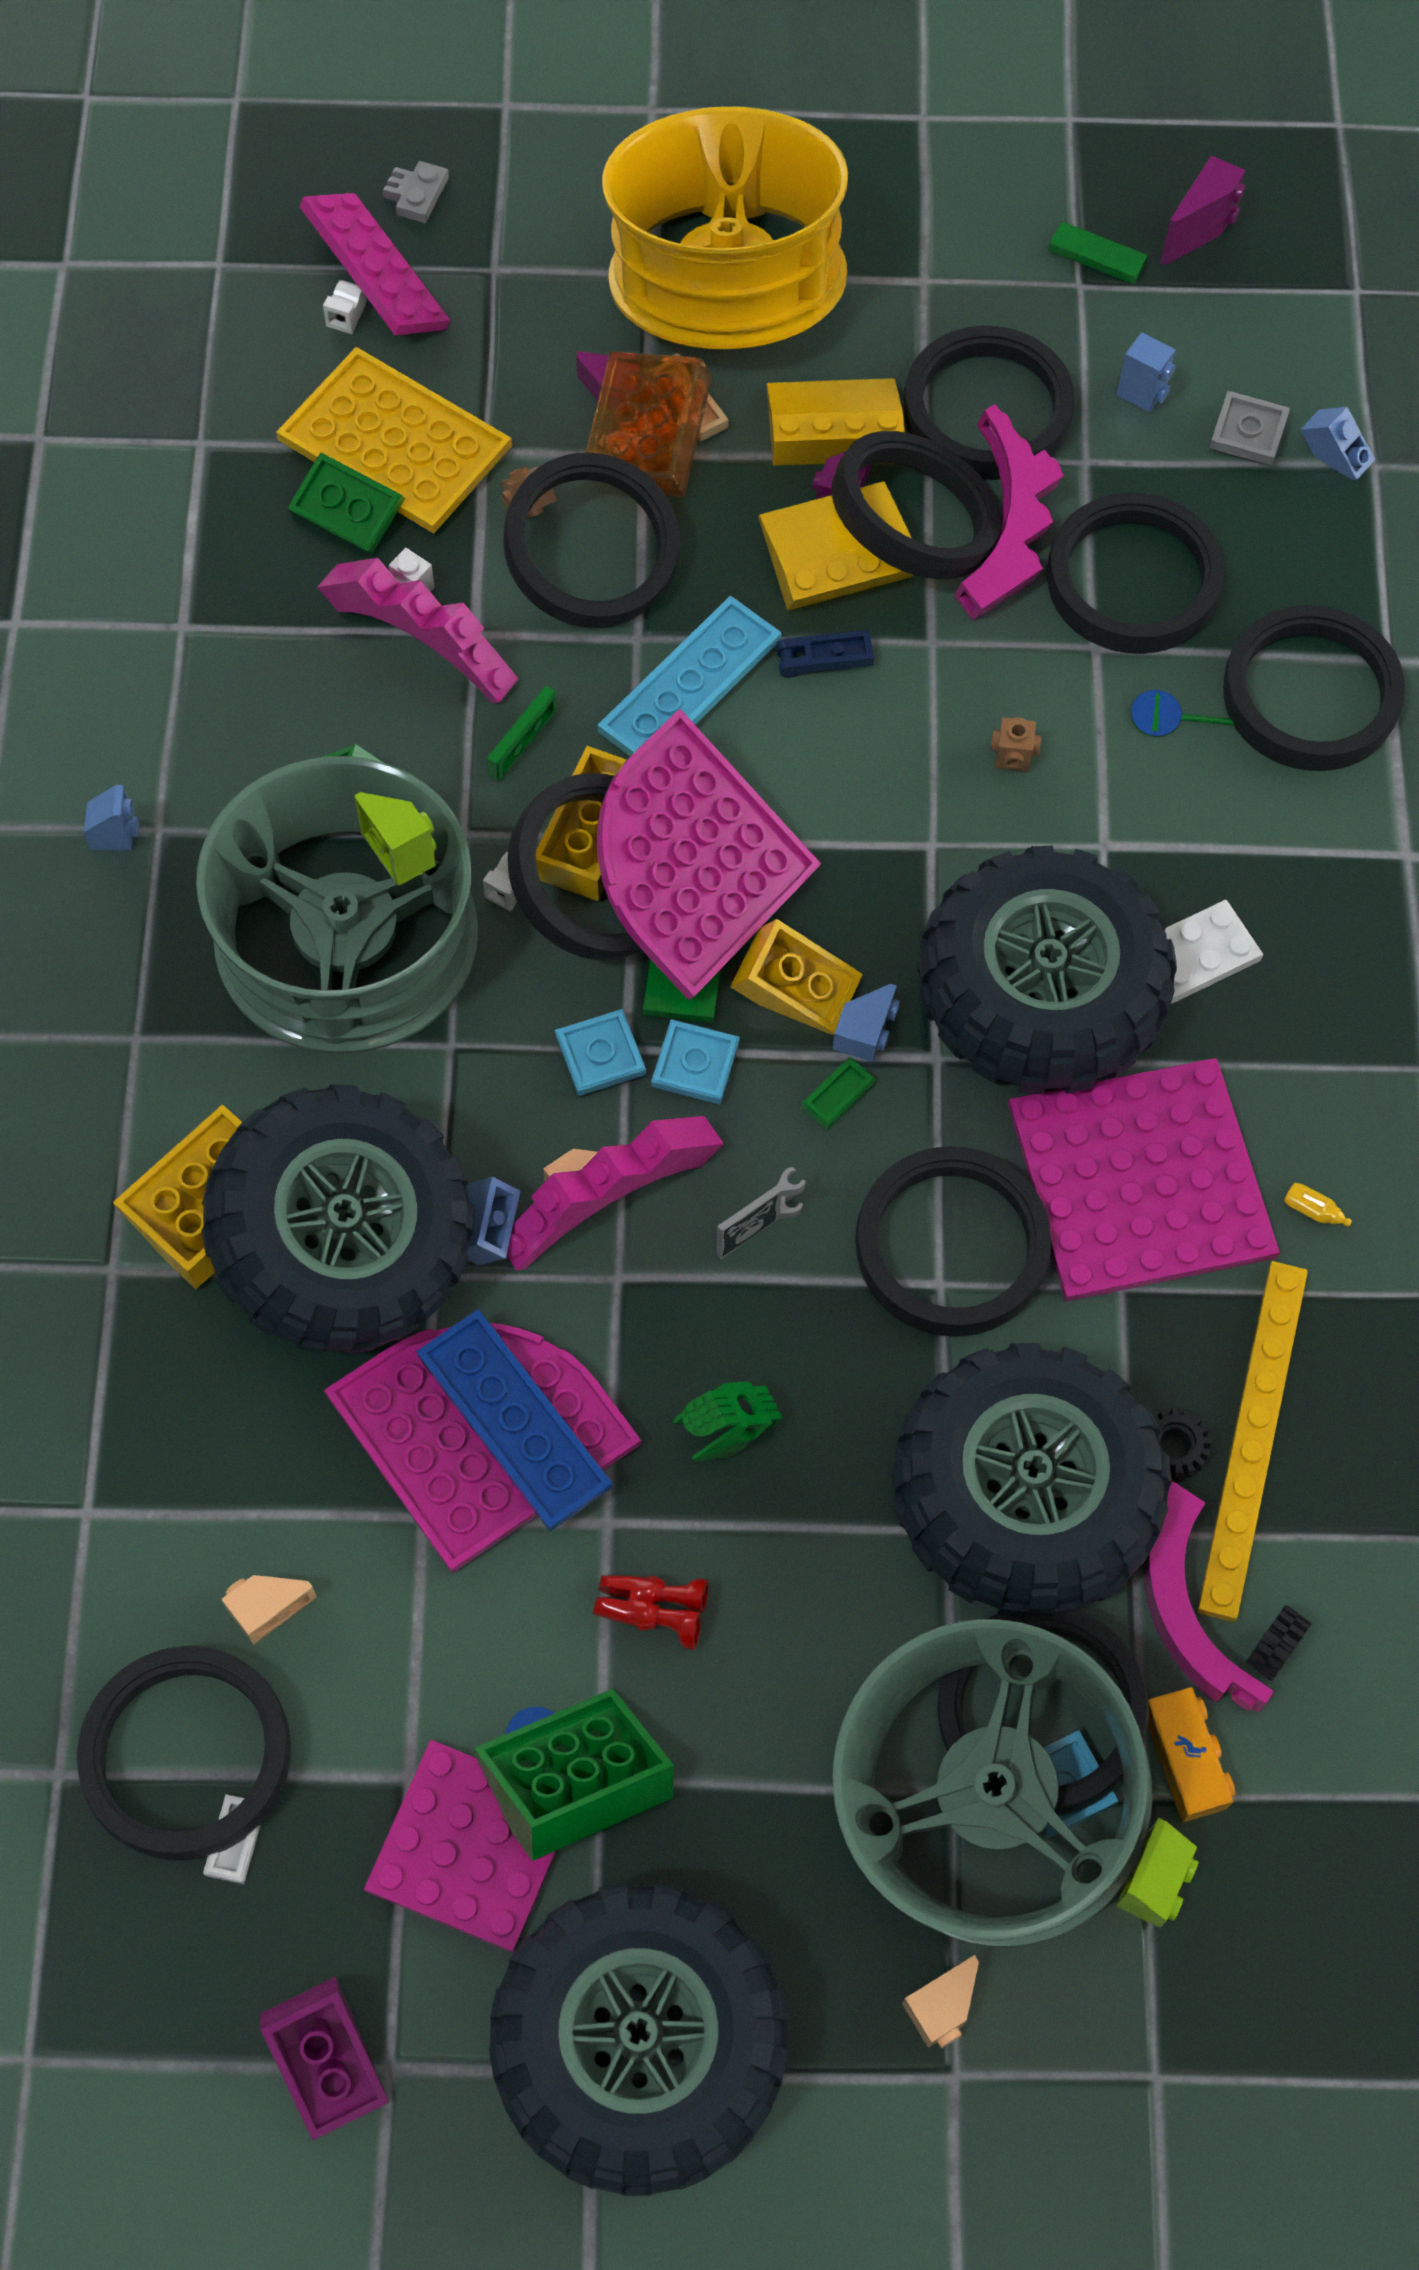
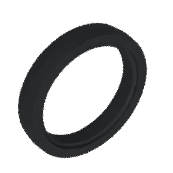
[903,326,1074,480]
[831,431,1001,579]
[503,453,680,628]
[1047,493,1224,654]
[1223,605,1405,771]
[507,773,642,960]
[855,1146,1051,1337]
[938,1610,1149,1815]
[77,1646,291,1860]

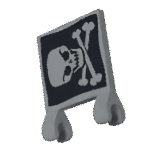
[716,1167,806,1260]

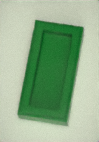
[801,1056,876,1131]

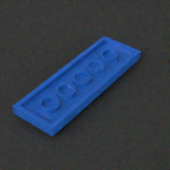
[416,1309,613,1532]

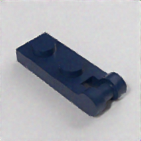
[776,630,874,678]

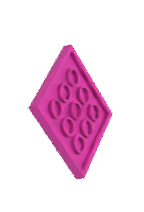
[364,1739,557,1954]

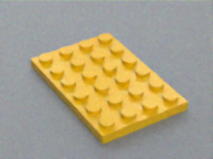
[276,347,512,534]

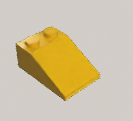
[731,919,863,1035]

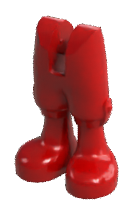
[592,1575,709,1650]

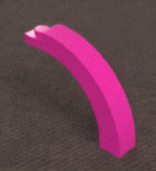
[1144,1482,1274,1713]

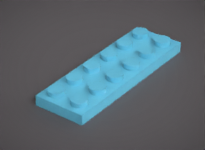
[598,595,782,756]

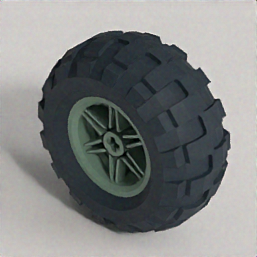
[918,845,1177,1095]
[201,1084,474,1354]
[892,1343,1171,1618]
[489,1882,788,2196]

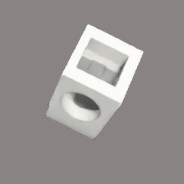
[323,280,367,334]
[483,851,517,911]

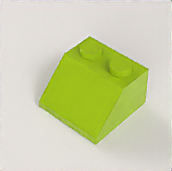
[354,792,437,886]
[1116,1818,1199,1928]

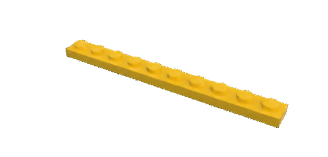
[1197,1261,1308,1623]

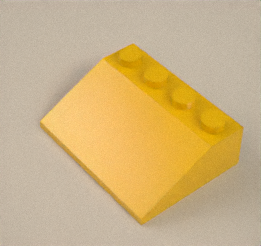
[767,378,905,466]
[758,481,913,611]
[113,1104,243,1289]

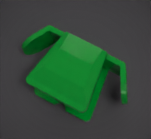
[672,1381,783,1461]

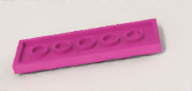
[300,193,450,335]

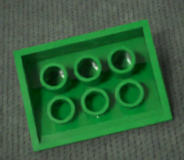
[474,1689,674,1861]

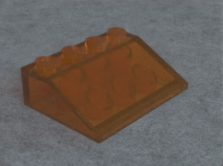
[586,352,712,496]

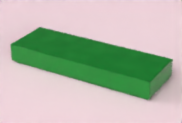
[1048,221,1148,284]
[486,686,557,782]

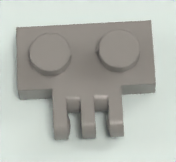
[382,161,449,223]

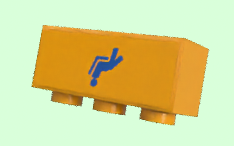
[1148,1687,1235,1823]

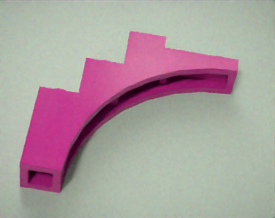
[954,404,1064,621]
[317,558,519,703]
[507,1116,724,1270]

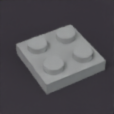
[1209,391,1290,466]

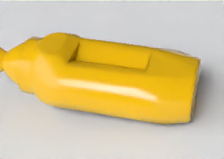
[1284,1182,1352,1227]

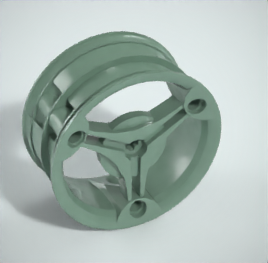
[196,756,478,1054]
[833,1619,1152,1946]

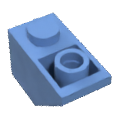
[1301,407,1375,480]
[84,785,139,851]
[832,984,900,1062]

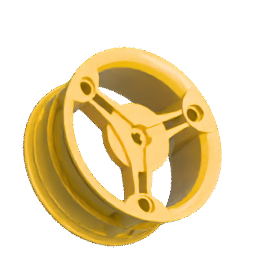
[602,107,848,349]

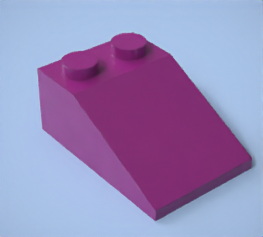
[1160,156,1246,265]
[260,1977,389,2140]

